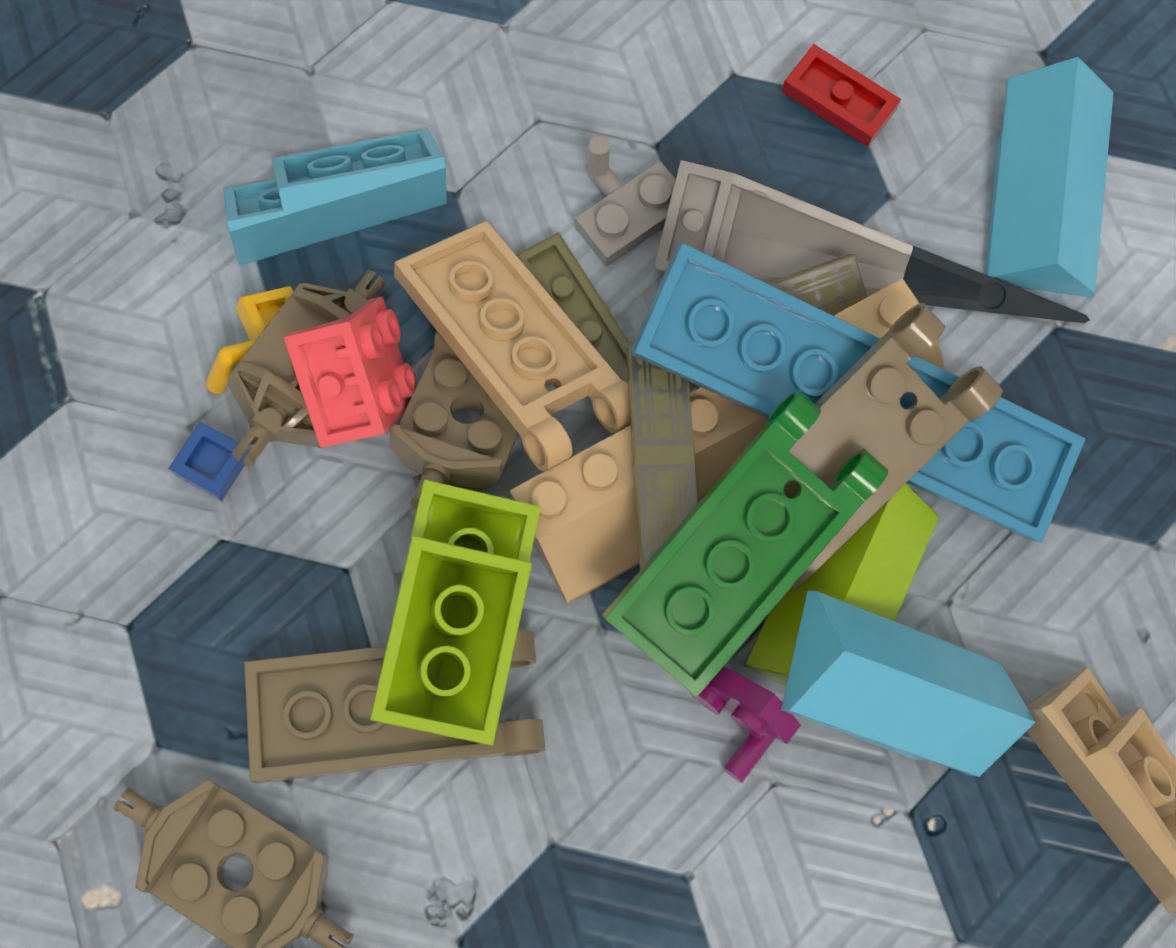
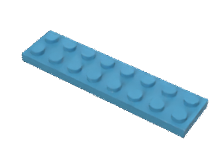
[629,243,1086,543]

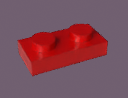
[782,44,901,147]

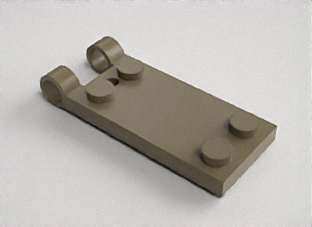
[783,303,1003,592]
[244,631,546,784]

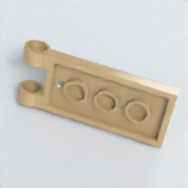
[394,221,631,471]

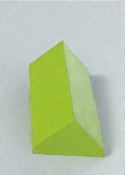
[370,479,541,746]
[744,483,939,687]

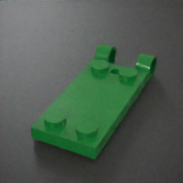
[602,389,888,698]

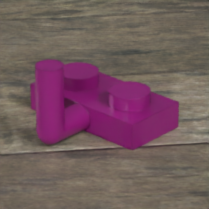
[690,666,801,783]

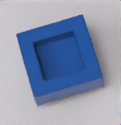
[168,421,250,501]

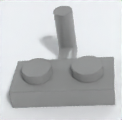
[574,135,676,267]

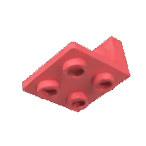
[283,296,417,448]

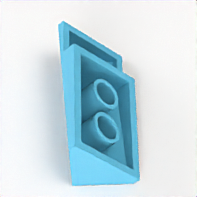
[985,57,1114,298]
[223,128,447,266]
[781,591,1036,777]

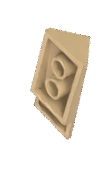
[1026,667,1176,913]

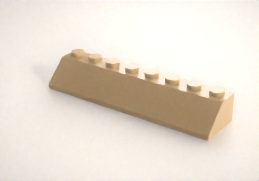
[509,278,946,605]

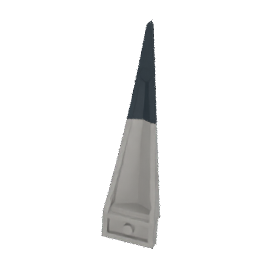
[654,160,1091,323]

